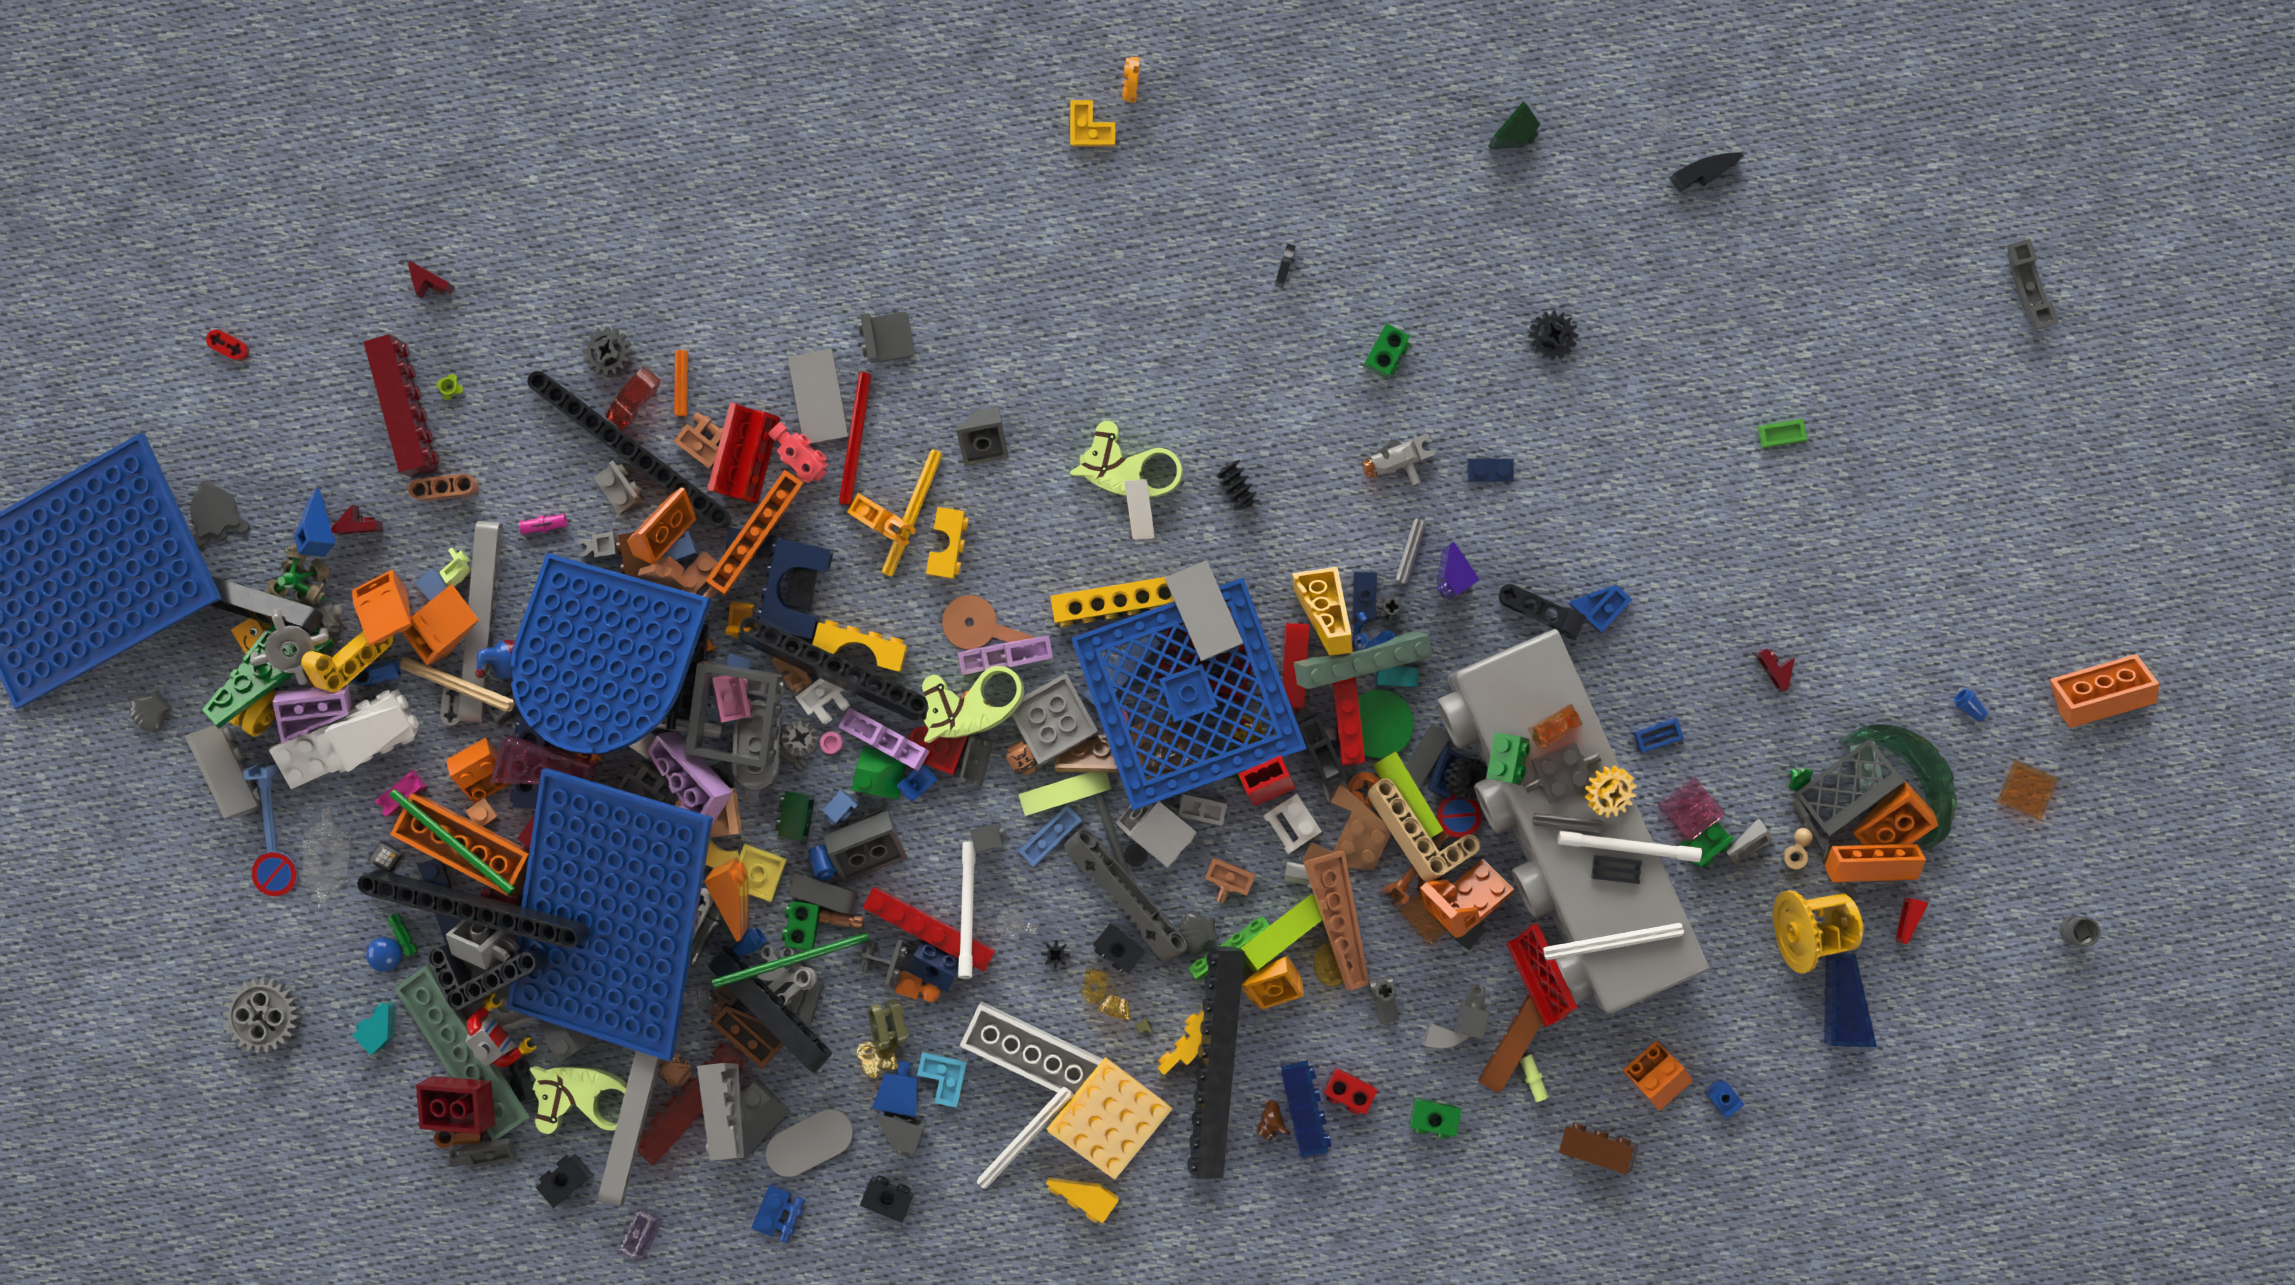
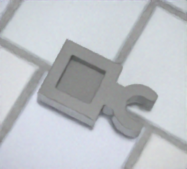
[578,531,618,558]

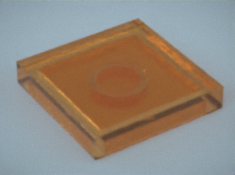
[1996,760,2058,820]
[1399,891,1447,945]

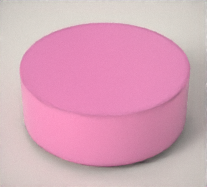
[820,732,843,754]

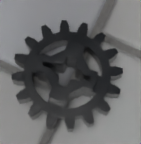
[1528,310,1579,361]

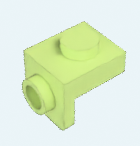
[439,547,471,586]

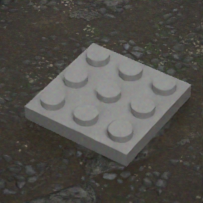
[1012,673,1099,766]

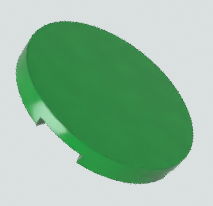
[1358,690,1413,758]

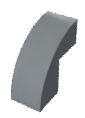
[1422,1022,1470,1048]

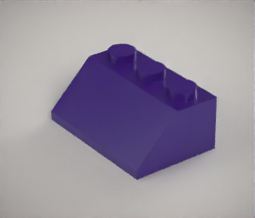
[1436,542,1480,600]

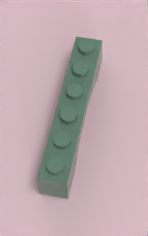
[1294,631,1432,689]

